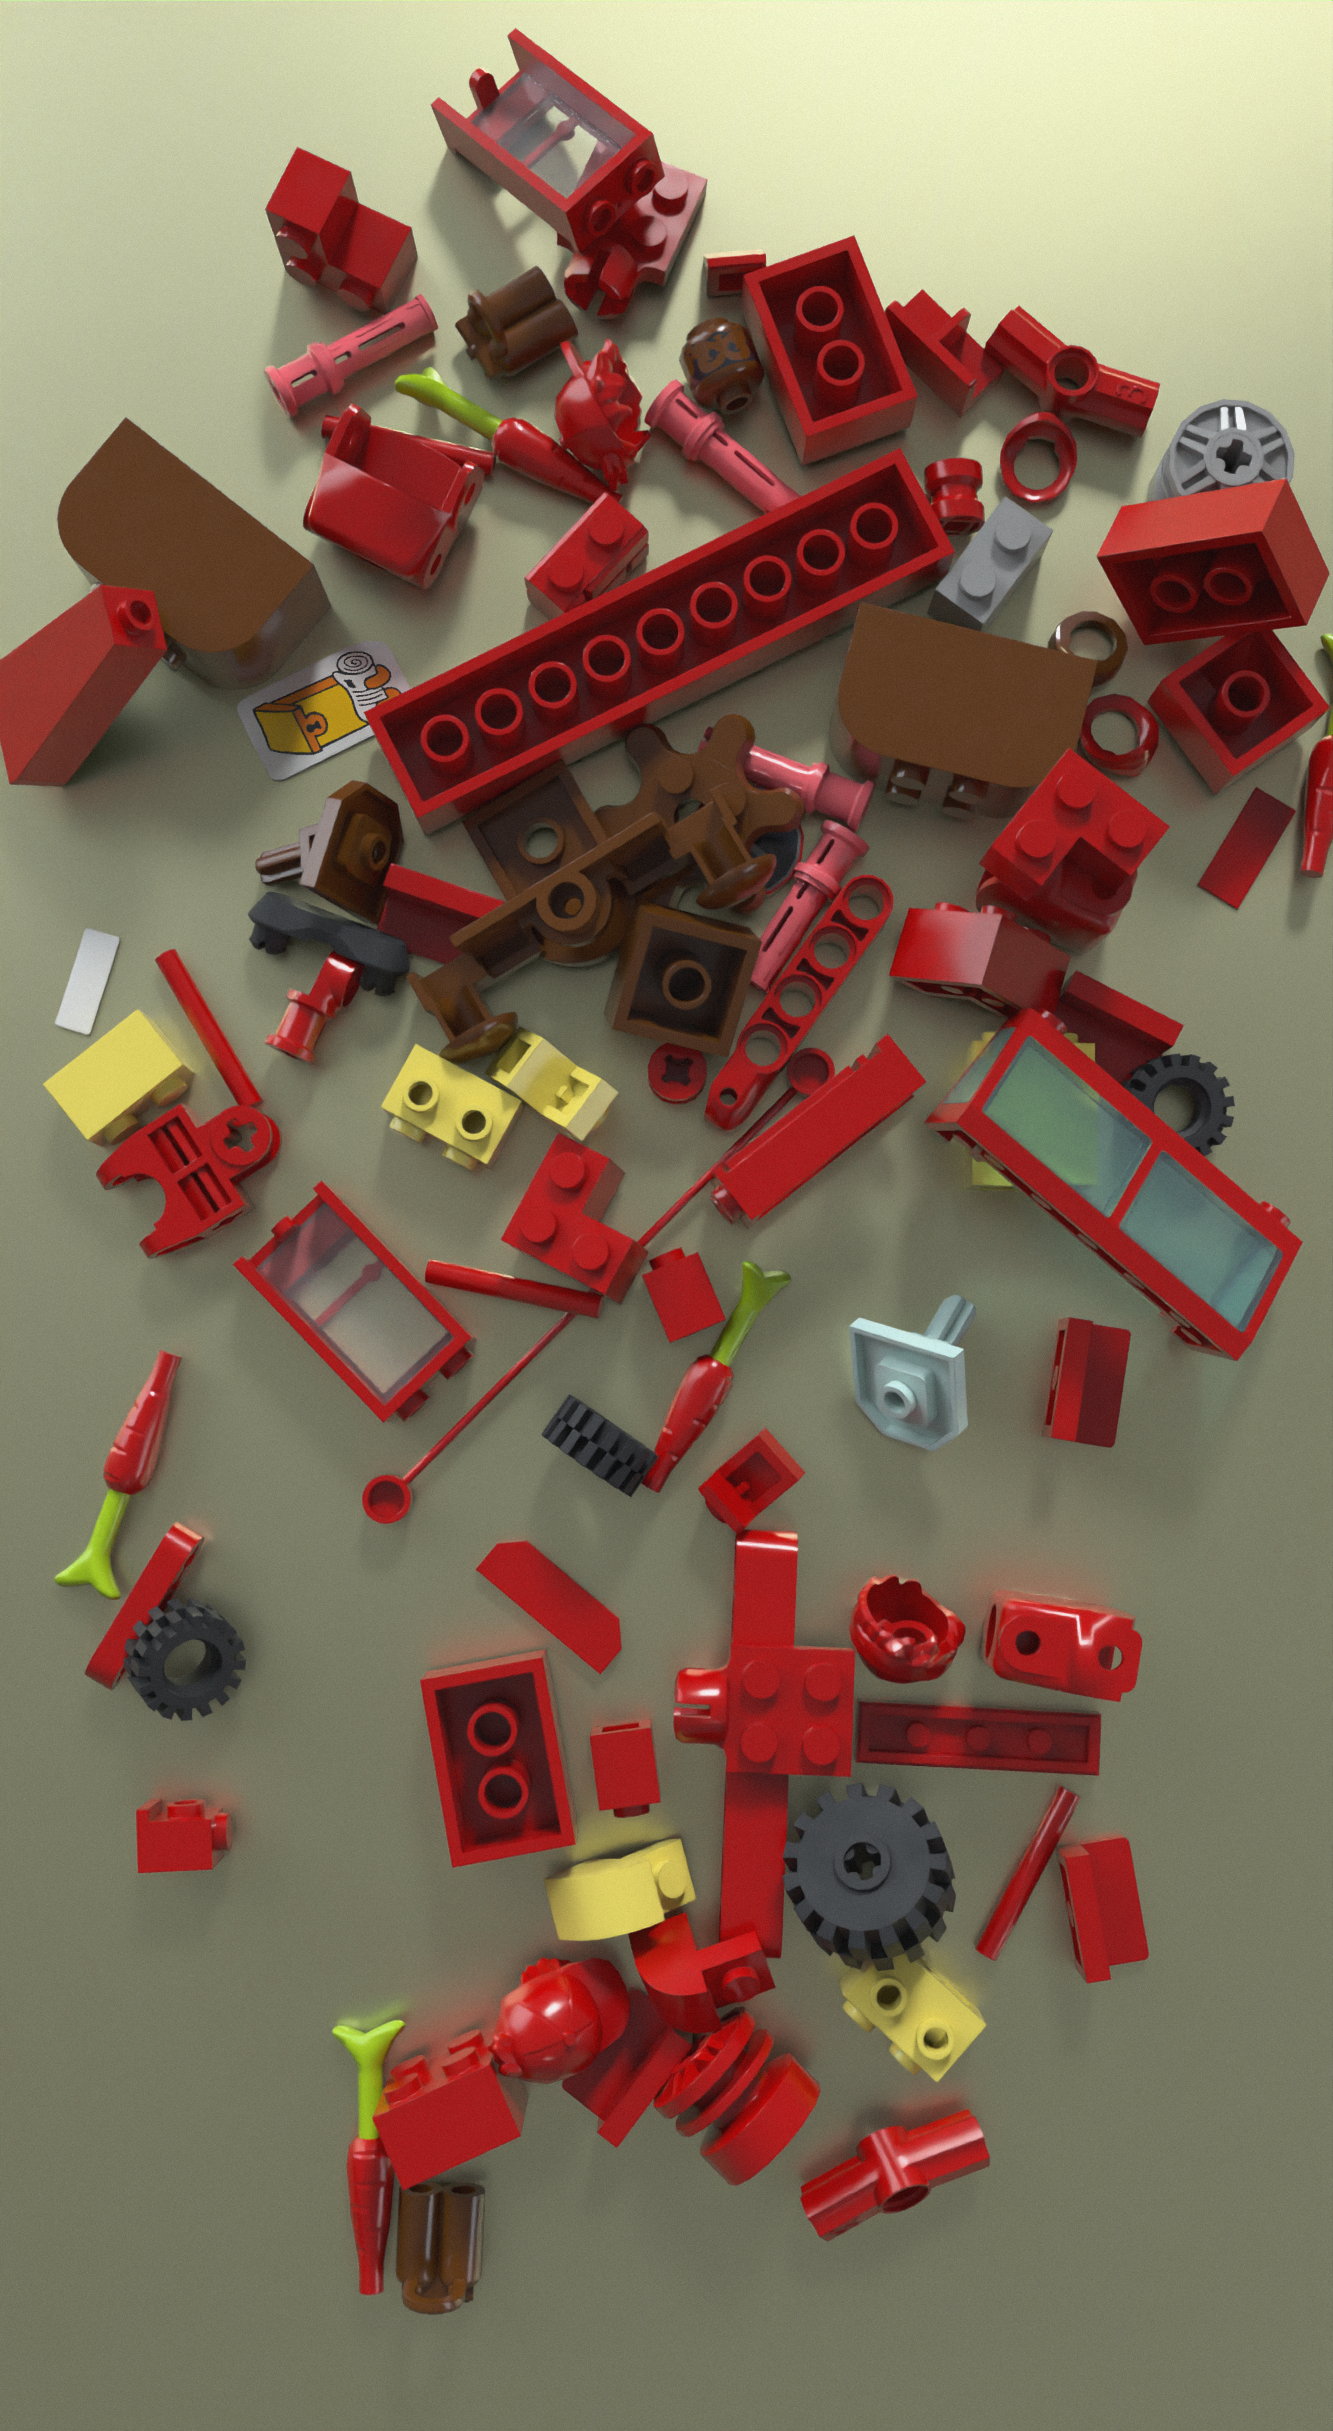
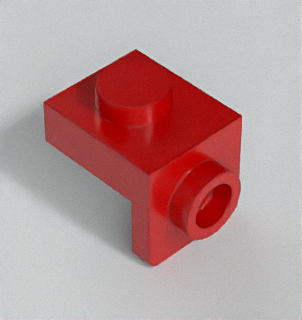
[698,1427,805,1534]

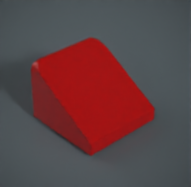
[703,249,766,296]

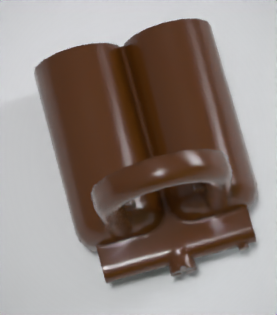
[455,266,579,381]
[395,2181,485,2315]

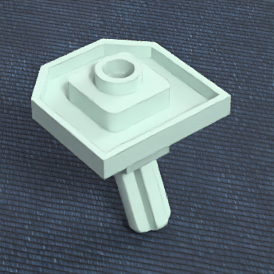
[849,1294,976,1452]

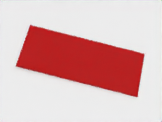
[1197,787,1296,909]

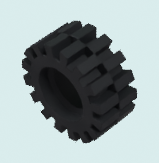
[1115,1053,1235,1163]
[542,1394,659,1497]
[123,1598,246,1721]

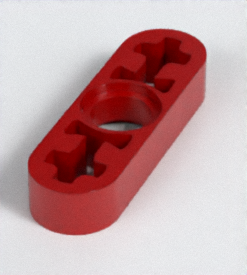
[85,1522,205,1691]

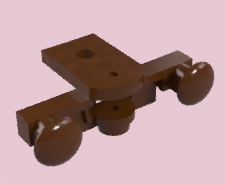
[406,759,777,1065]

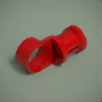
[264,950,364,1066]

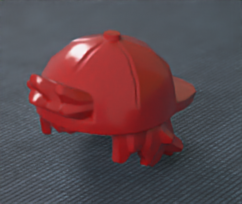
[554,339,651,492]
[487,1957,630,2084]

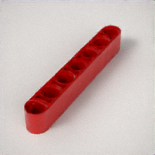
[718,1529,798,1959]

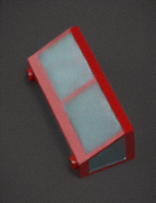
[924,1008,1303,1361]

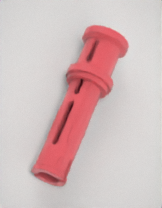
[264,294,438,419]
[644,379,801,514]
[697,726,876,833]
[749,820,869,994]

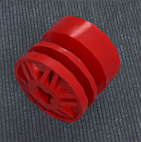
[653,2006,821,2186]

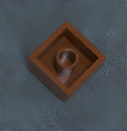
[604,898,762,1058]

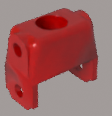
[303,404,485,589]
[975,855,1138,953]
[980,1590,1142,1702]

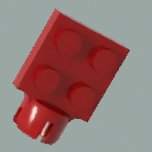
[557,142,708,319]
[673,1643,855,1777]

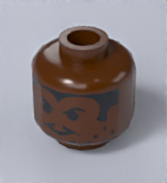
[679,318,765,414]

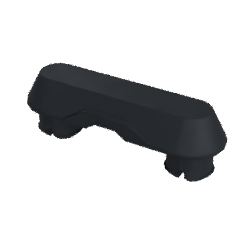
[248,892,410,997]

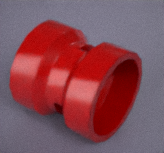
[924,458,985,537]

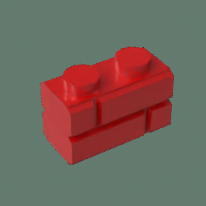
[524,492,649,620]

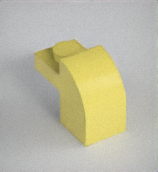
[484,1026,619,1141]
[544,1839,696,1941]

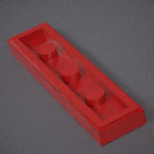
[854,1698,1102,1776]

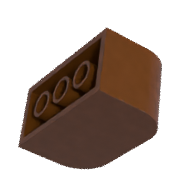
[57,417,332,690]
[829,602,1098,820]

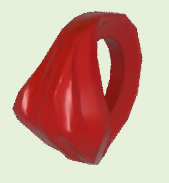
[1000,412,1077,504]
[1079,693,1159,777]

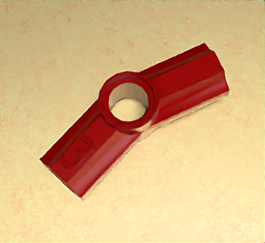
[984,306,1160,438]
[800,2109,990,2242]

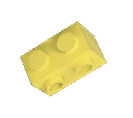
[381,1044,525,1172]
[839,1953,987,2082]

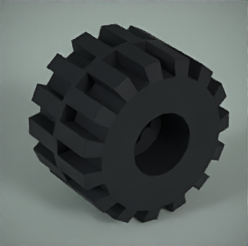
[783,1783,956,1971]

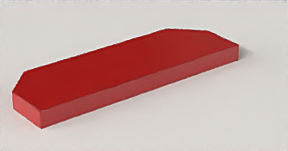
[476,1540,622,1675]

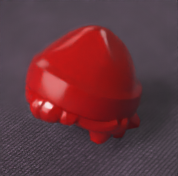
[849,1574,966,1684]

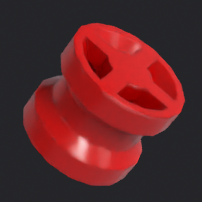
[648,1043,707,1106]

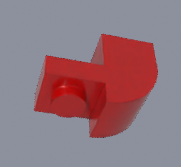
[628,1912,776,2033]

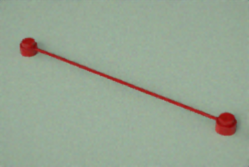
[362,1047,835,1524]

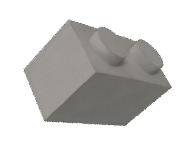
[927,496,1053,632]

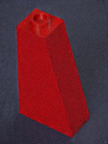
[0,585,167,787]

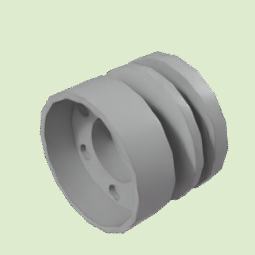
[1148,399,1294,502]

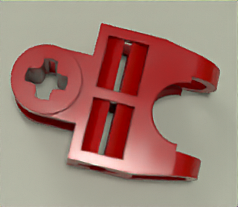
[96,1103,282,1259]

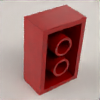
[741,235,918,466]
[1096,478,1330,645]
[420,1649,579,1868]

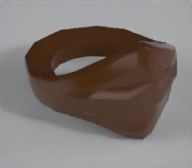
[1047,611,1128,689]

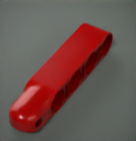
[703,875,894,1131]

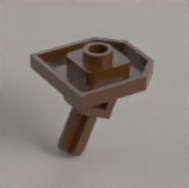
[255,780,404,925]

